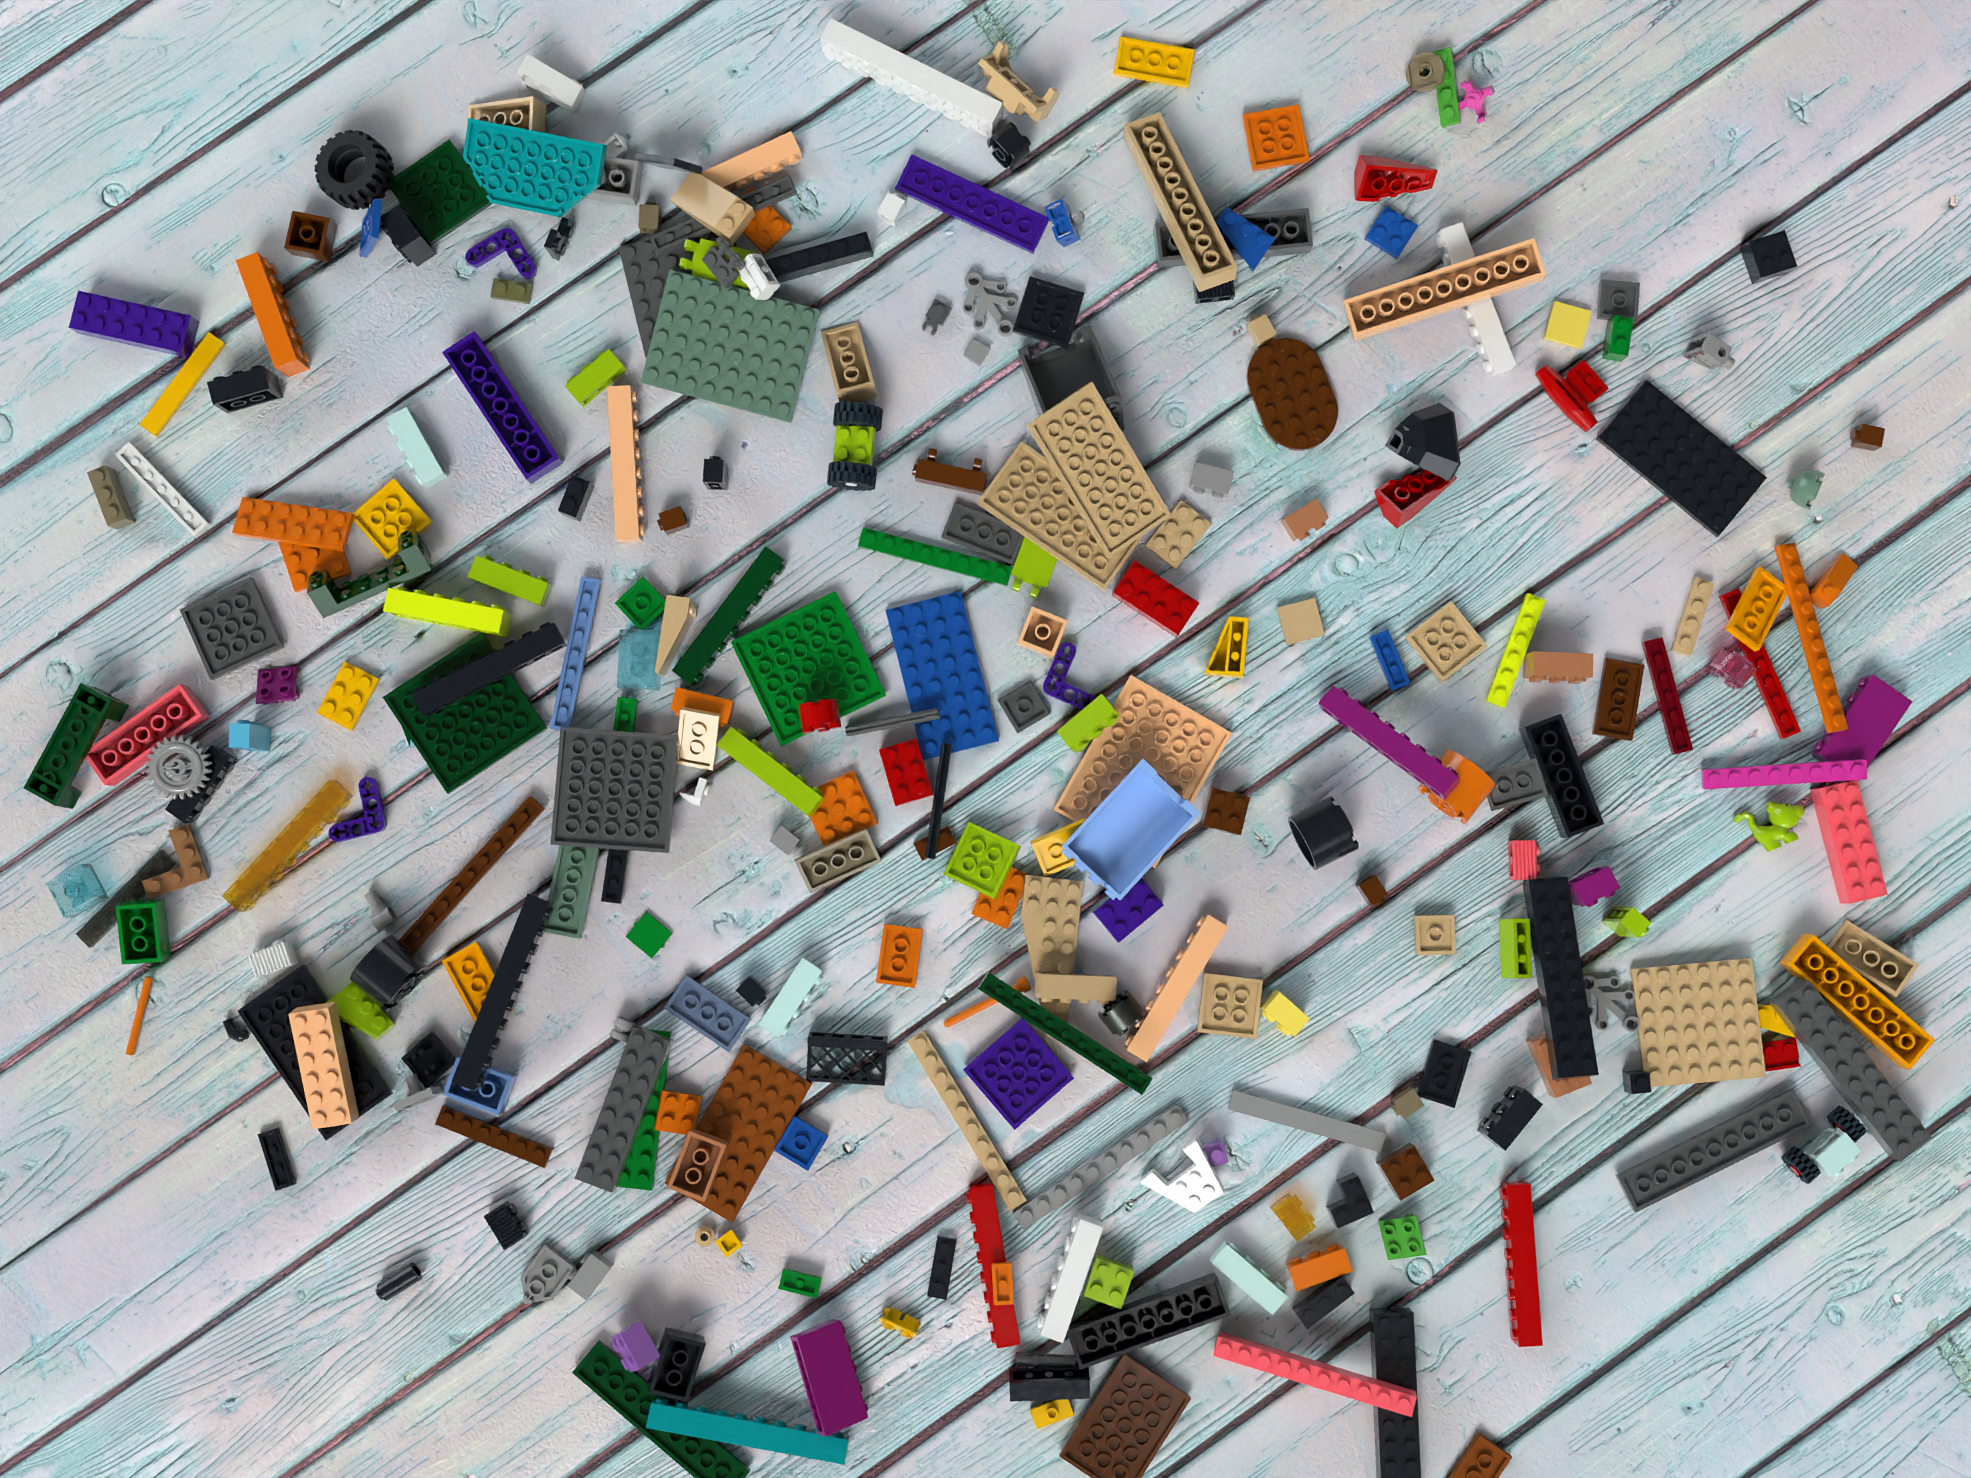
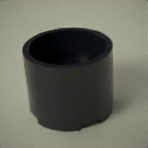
[1288,796,1359,870]
[350,935,429,1012]

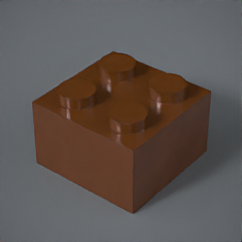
[284,211,337,262]
[1200,787,1250,836]
[1376,1143,1435,1201]

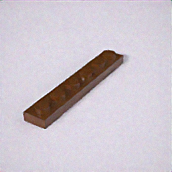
[435,1105,554,1168]

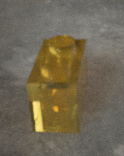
[1270,1193,1316,1242]

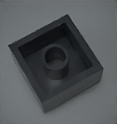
[1740,230,1797,284]

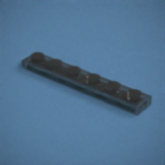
[76,850,177,948]

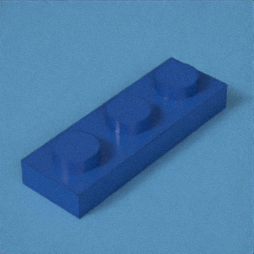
[1369,630,1410,691]

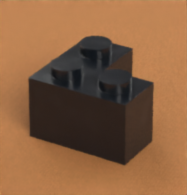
[1326,1172,1374,1228]

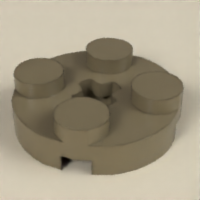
[1406,52,1445,92]

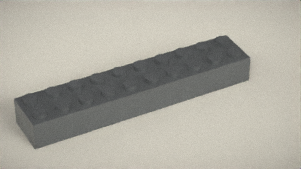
[1769,978,1931,1162]

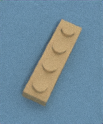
[1670,577,1715,657]

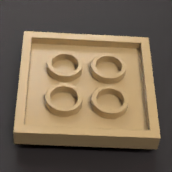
[1404,601,1488,683]
[1197,973,1263,1039]

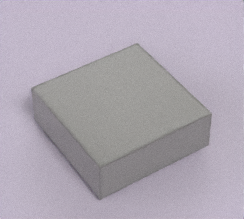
[964,339,990,366]

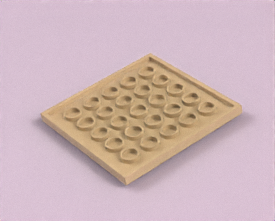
[1630,958,1766,1087]

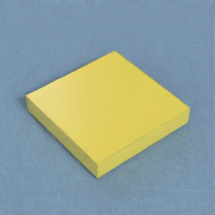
[1543,301,1592,349]

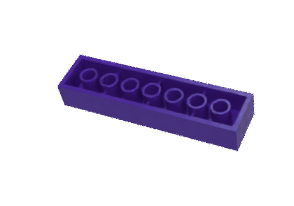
[442,331,563,484]

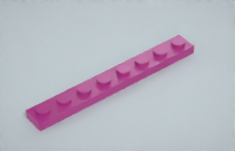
[1701,759,1867,789]

